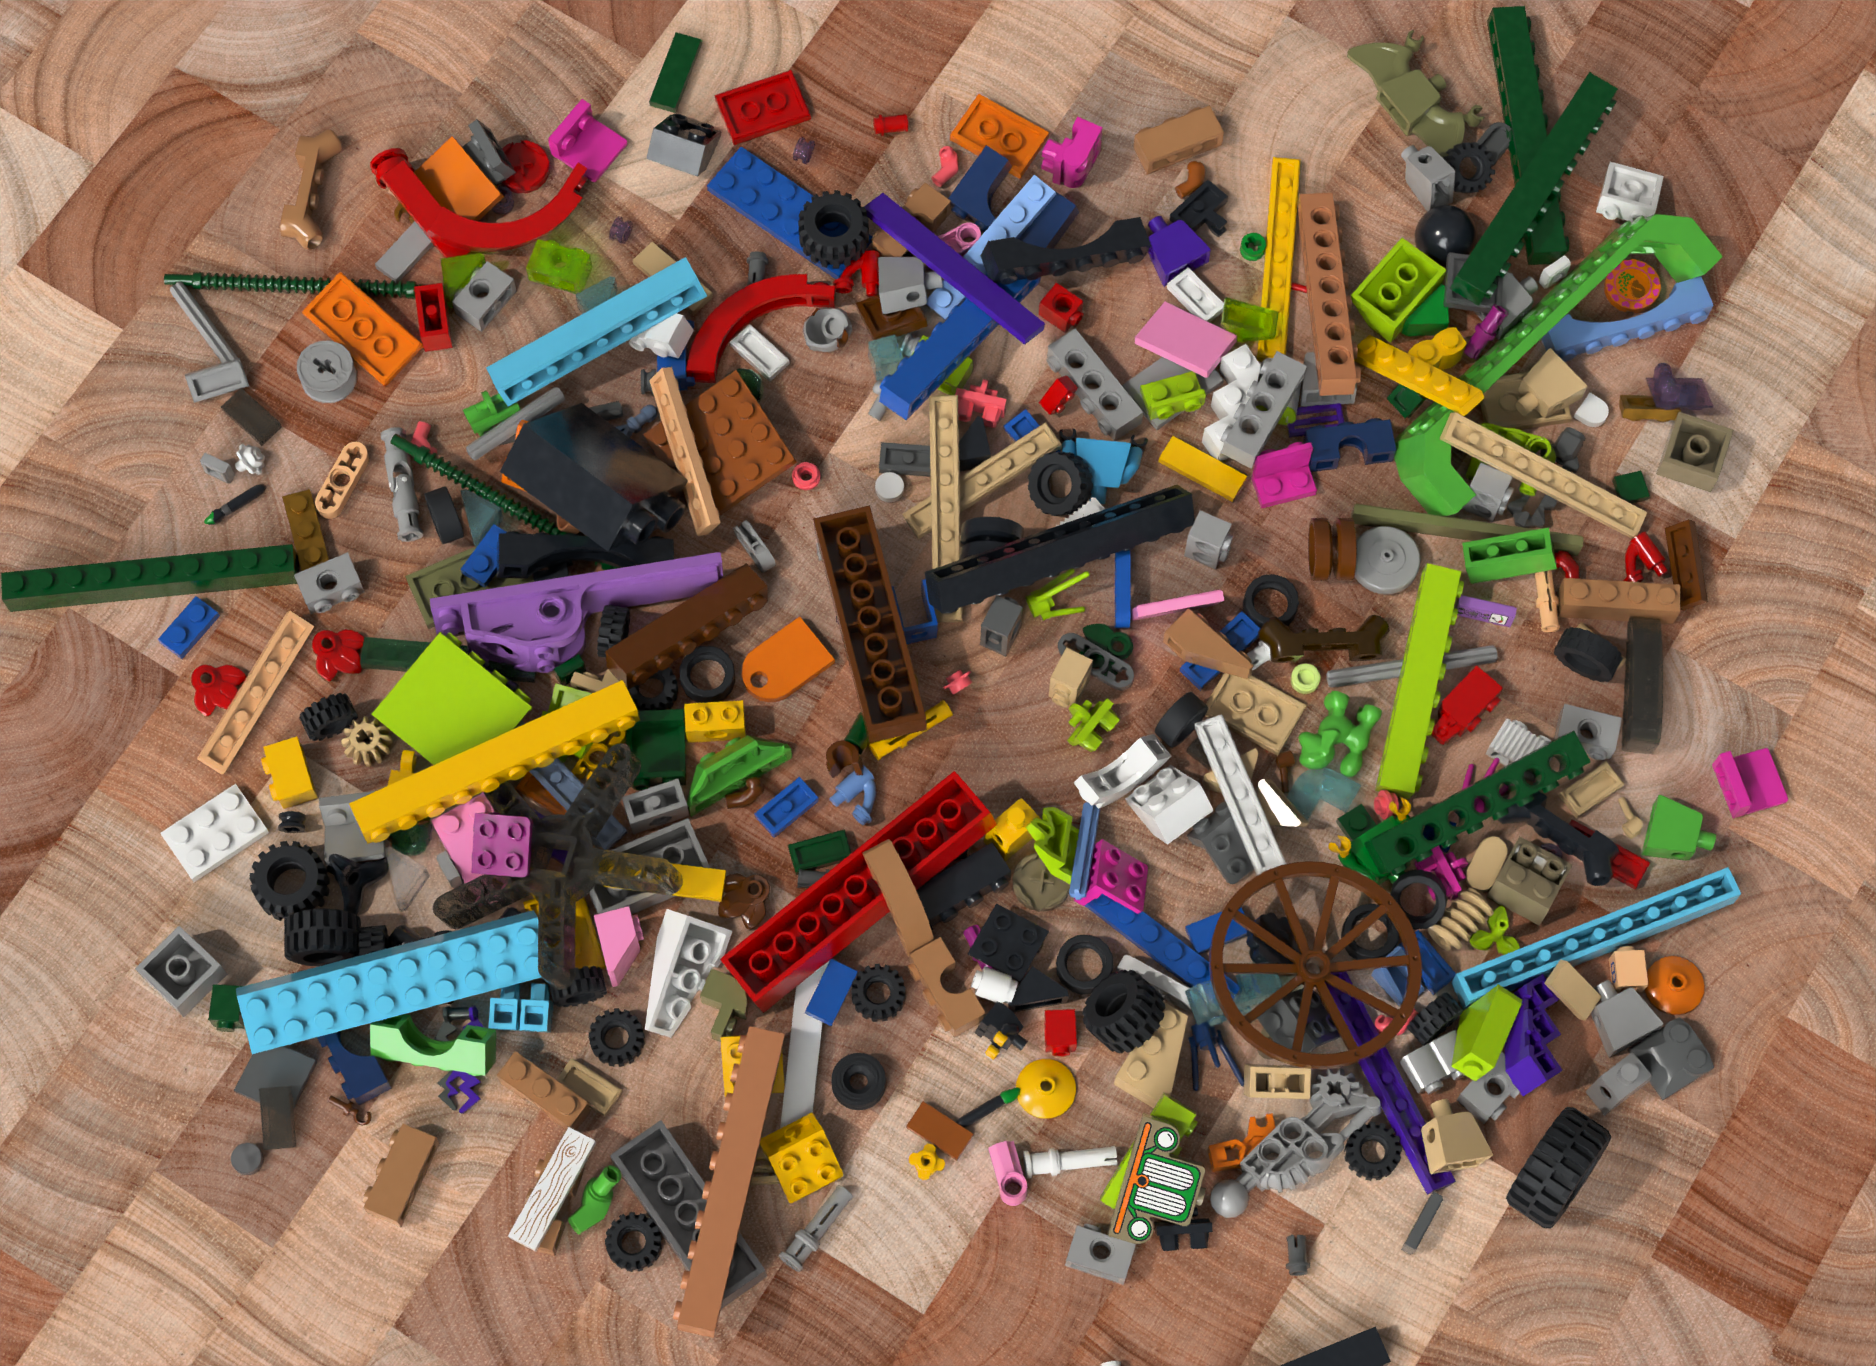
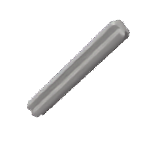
[170,282,238,363]
[466,387,565,460]

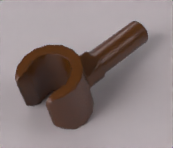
[1275,750,1295,793]

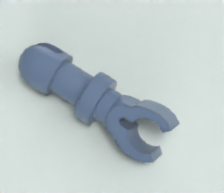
[616,405,657,438]

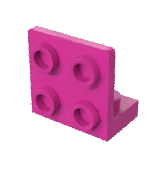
[548,99,627,182]
[1251,442,1317,509]
[1712,748,1788,818]
[1074,839,1148,914]

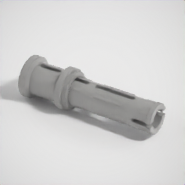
[778,1185,853,1272]

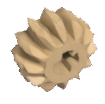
[341,716,393,767]

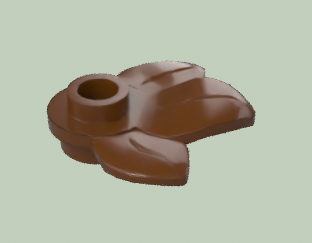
[718,873,770,930]

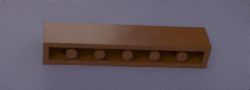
[605,563,768,690]

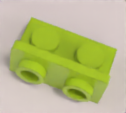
[1140,371,1206,420]

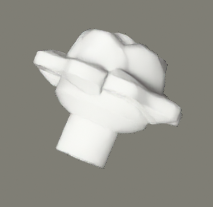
[235,444,265,475]

